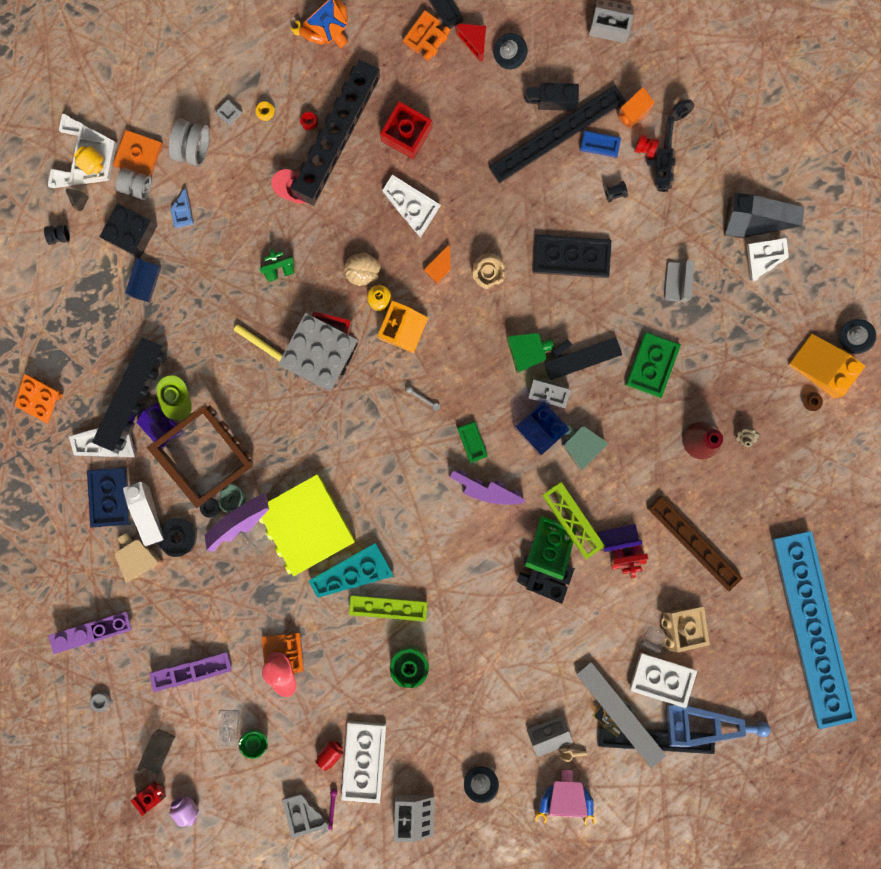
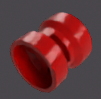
[634,134,659,158]

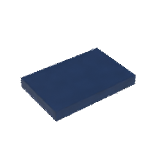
[87,467,131,528]

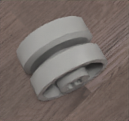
[169,118,210,167]

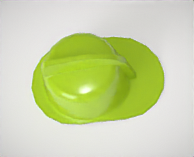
[156,376,192,421]

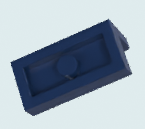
[125,257,161,303]

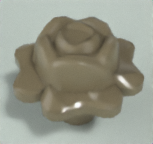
[736,428,760,447]

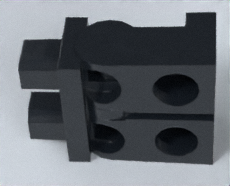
[517,555,575,604]

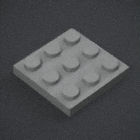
[278,313,358,392]

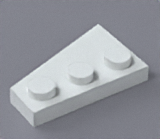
[382,175,441,238]
[69,428,137,457]

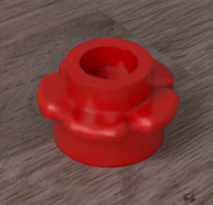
[300,112,318,130]

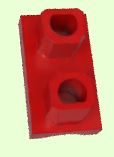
[611,545,649,578]

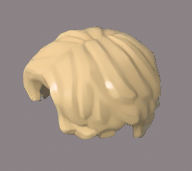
[344,252,381,286]
[472,253,505,289]

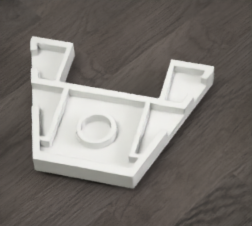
[48,114,117,188]

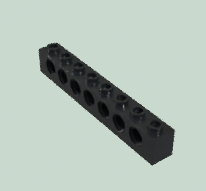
[291,59,380,206]

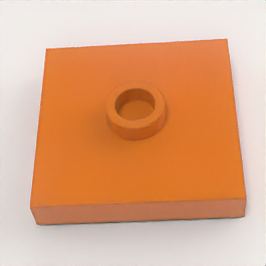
[113,130,163,177]

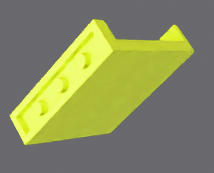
[259,474,356,576]

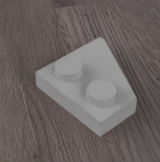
[282,792,328,838]

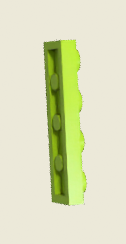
[349,595,428,622]

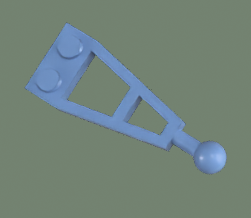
[666,705,771,747]

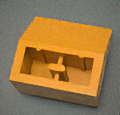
[377,301,428,353]

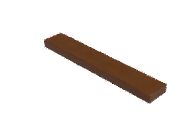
[647,496,743,592]

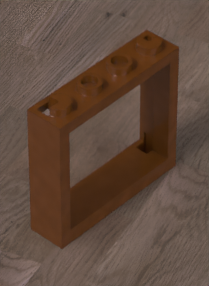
[147,403,253,508]

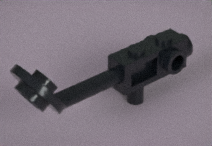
[647,100,695,192]

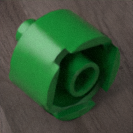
[390,645,429,688]

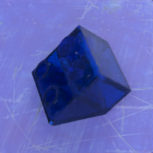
[514,401,570,456]

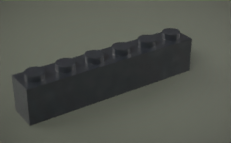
[92,337,167,454]

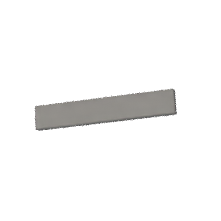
[576,662,666,768]

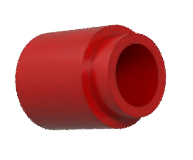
[315,741,344,771]

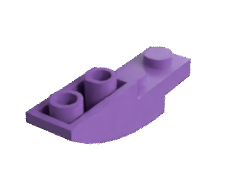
[450,469,525,505]
[48,612,132,654]

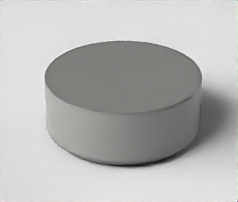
[90,691,111,712]

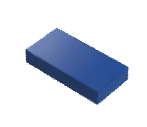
[580,130,621,158]

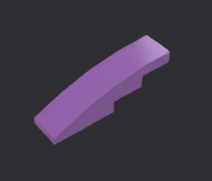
[204,494,269,552]
[149,652,232,693]

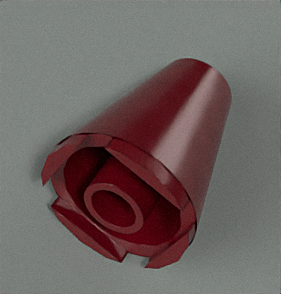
[683,422,723,460]

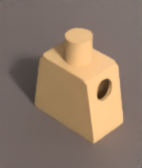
[115,533,163,583]

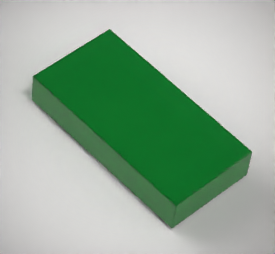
[457,421,488,463]

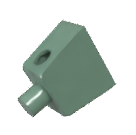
[560,424,608,470]

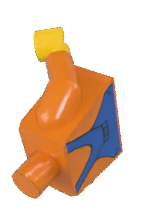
[290,0,349,49]

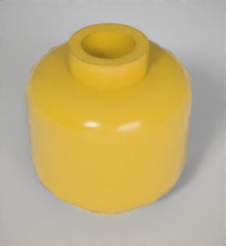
[74,145,104,175]
[367,285,392,312]

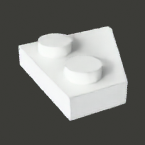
[746,238,788,281]

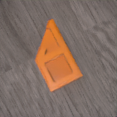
[424,245,451,284]

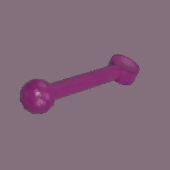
[328,788,338,830]

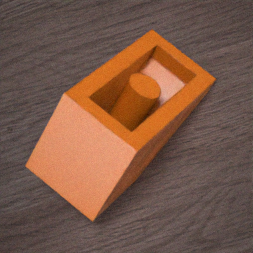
[618,87,655,129]

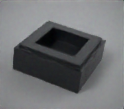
[551,340,572,358]

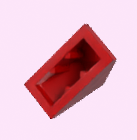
[456,24,486,62]

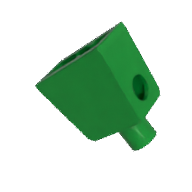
[507,333,554,374]

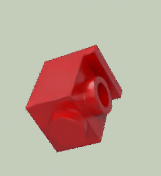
[131,781,166,816]

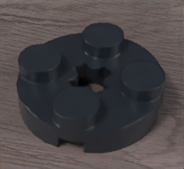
[157,518,197,557]

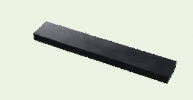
[598,726,715,754]

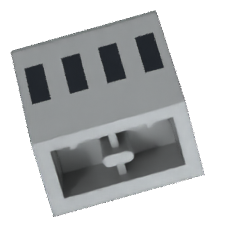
[589,0,634,43]
[394,794,435,842]

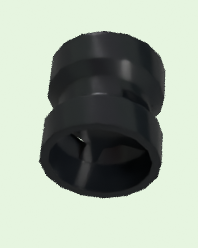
[44,223,70,245]

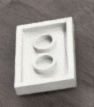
[629,652,697,708]

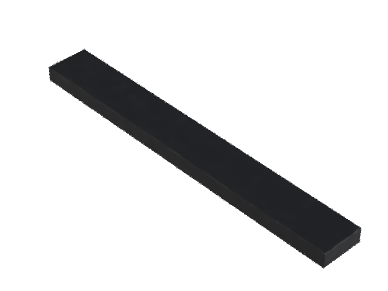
[489,86,625,184]

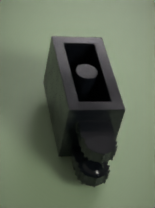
[524,83,579,111]

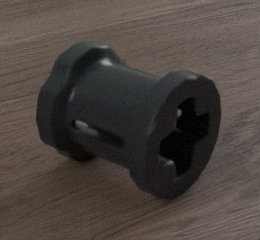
[604,181,628,203]

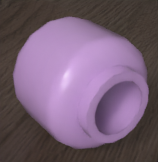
[169,796,199,827]

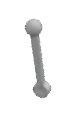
[405,386,440,411]

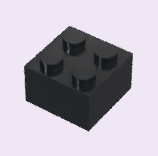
[99,203,157,258]

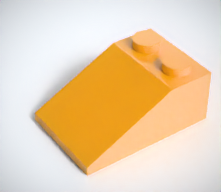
[789,334,865,398]

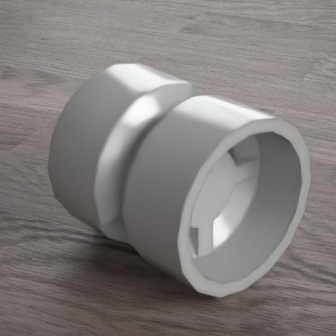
[116,167,152,200]

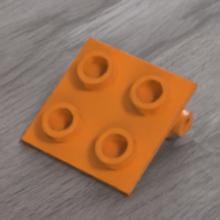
[15,374,63,424]
[261,633,304,674]

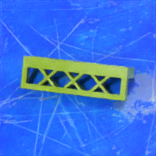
[542,482,605,560]

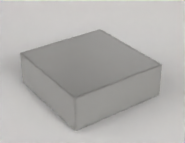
[215,99,242,127]

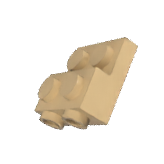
[661,606,710,652]

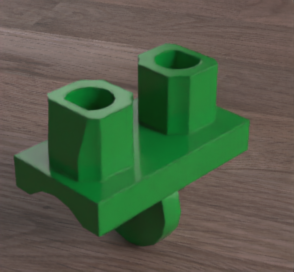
[259,248,295,282]

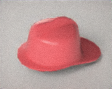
[272,169,314,204]
[262,652,296,697]

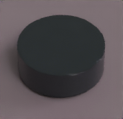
[200,498,220,518]

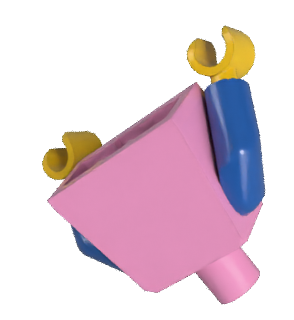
[535,770,596,825]

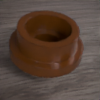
[803,392,823,411]

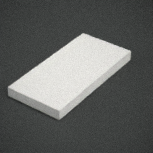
[341,721,386,803]

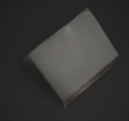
[66,188,89,211]

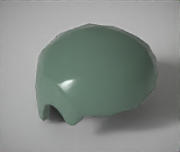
[218,484,247,513]

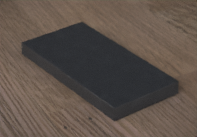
[533,234,612,278]

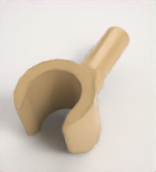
[559,747,587,762]

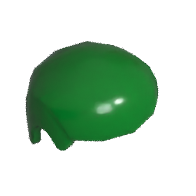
[238,728,268,759]

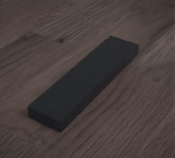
[544,337,623,381]

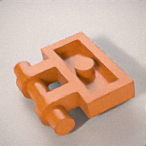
[403,10,451,61]

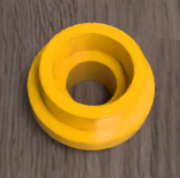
[255,101,275,121]

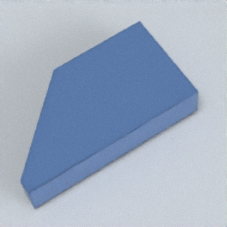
[170,189,194,228]

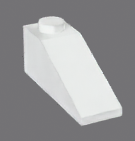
[123,481,164,546]

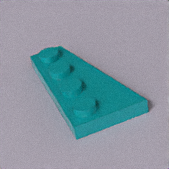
[308,543,394,598]

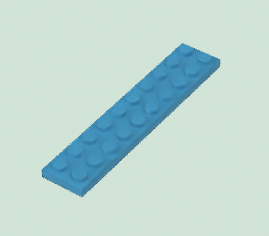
[772,531,857,729]

